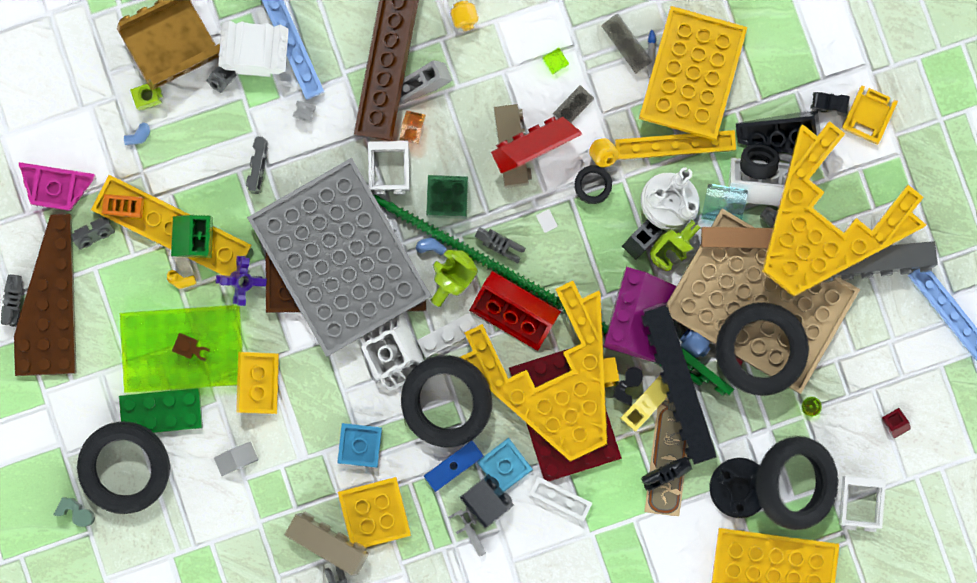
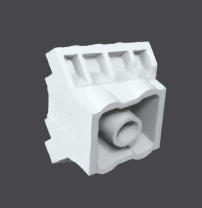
[218,20,289,77]
[361,314,424,391]

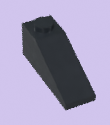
[622,219,665,260]

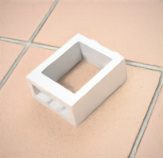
[368,141,410,195]
[839,476,886,532]

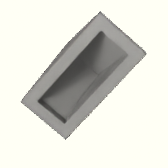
[214,442,259,476]

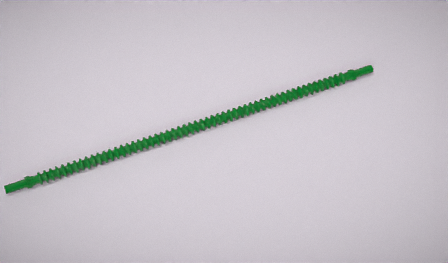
[373,193,704,387]

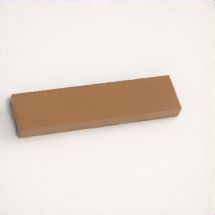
[701,227,773,249]

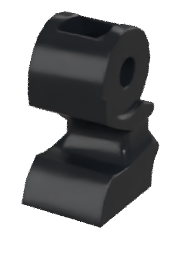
[810,92,850,117]
[613,367,643,406]

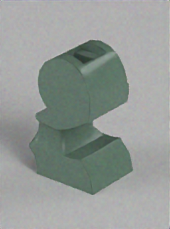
[53,497,95,527]

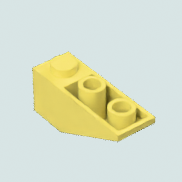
[620,375,670,432]

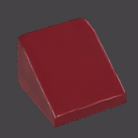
[882,408,911,438]

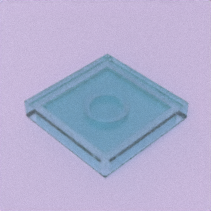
[701,184,748,221]

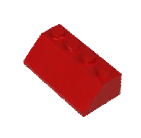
[491,116,582,174]
[469,271,561,351]

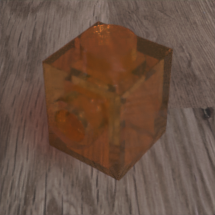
[399,110,426,144]

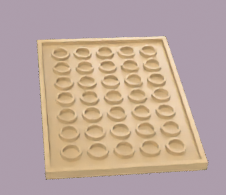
[667,209,860,394]

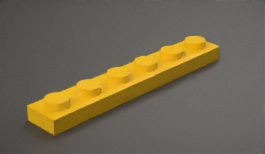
[615,130,736,160]

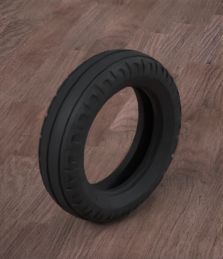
[716,302,809,396]
[401,355,492,448]
[77,421,170,514]
[756,436,838,530]

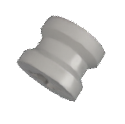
[293,101,316,122]

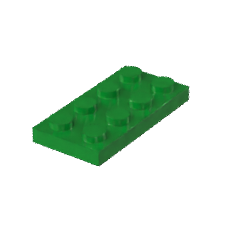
[119,388,203,433]

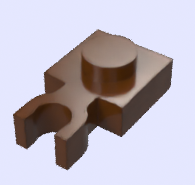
[172,333,210,361]

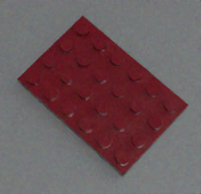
[509,347,622,482]

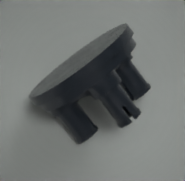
[709,458,762,518]

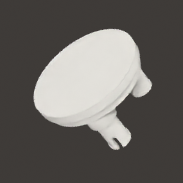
[641,167,700,231]

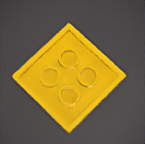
[338,477,411,548]

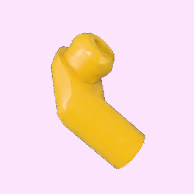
[167,270,197,289]

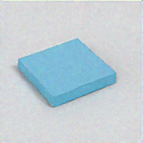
[477,438,533,492]

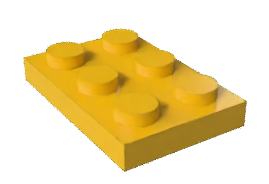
[236,352,279,414]

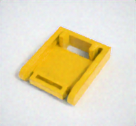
[841,85,898,145]

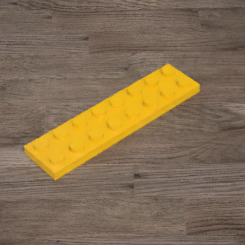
[91,175,252,276]

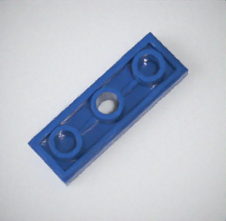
[424,440,484,492]

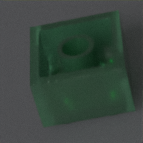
[426,175,468,219]

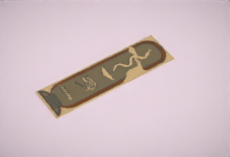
[644,398,688,517]

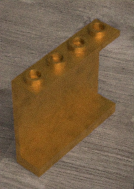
[117,0,220,91]

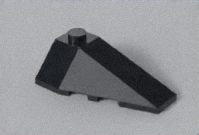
[736,111,820,154]

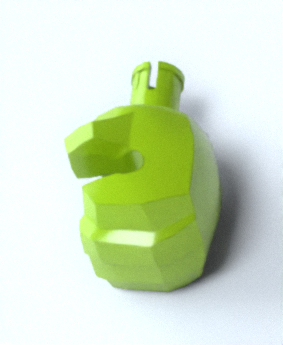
[650,219,701,271]
[430,250,478,307]

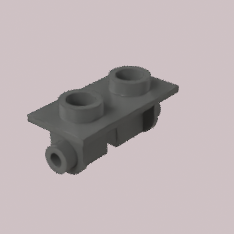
[71,216,115,250]

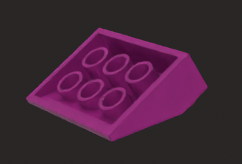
[603,266,676,363]

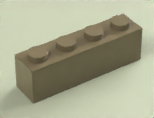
[494,104,532,188]
[285,512,369,576]

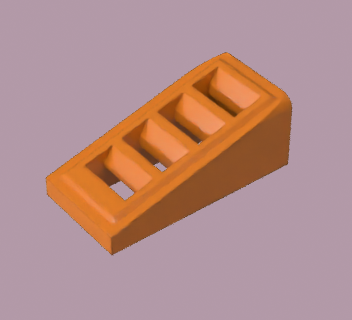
[102,194,144,219]

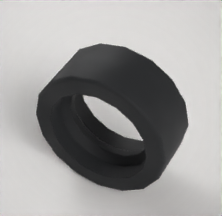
[740,145,780,179]
[574,165,612,204]

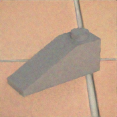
[399,60,453,105]

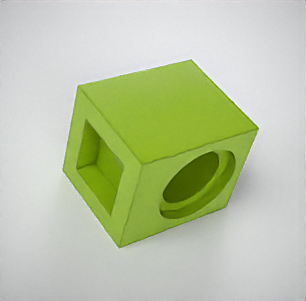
[130,83,163,111]

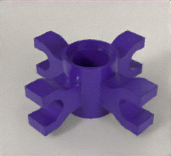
[216,256,267,306]

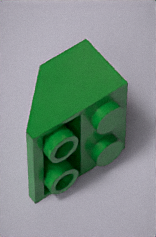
[171,215,213,258]

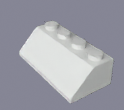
[728,158,811,207]

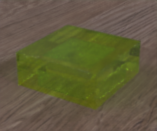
[542,47,569,75]

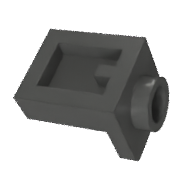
[206,66,238,93]

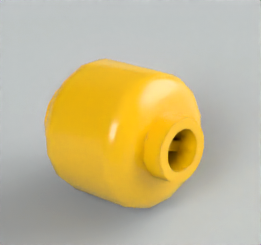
[450,0,479,31]
[589,138,619,168]

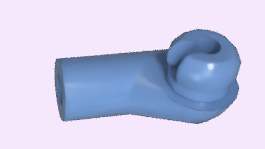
[124,123,150,145]
[416,238,447,256]

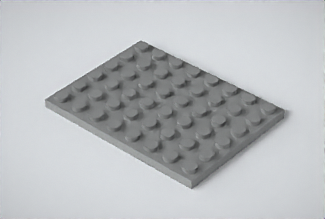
[247,158,432,357]

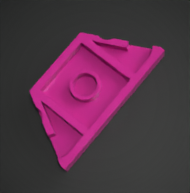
[18,162,96,211]

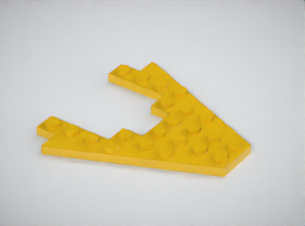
[762,121,927,296]
[460,281,607,461]

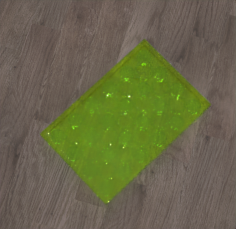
[119,305,243,393]

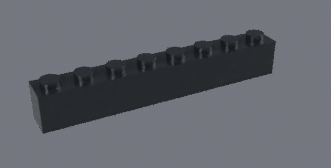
[641,302,717,464]

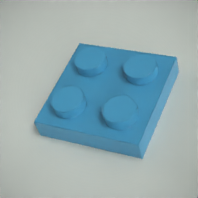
[337,423,382,468]

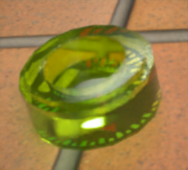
[801,397,822,417]

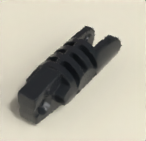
[641,457,692,491]

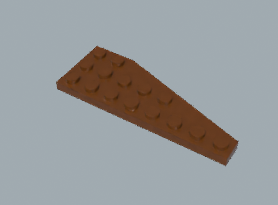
[14,214,76,376]

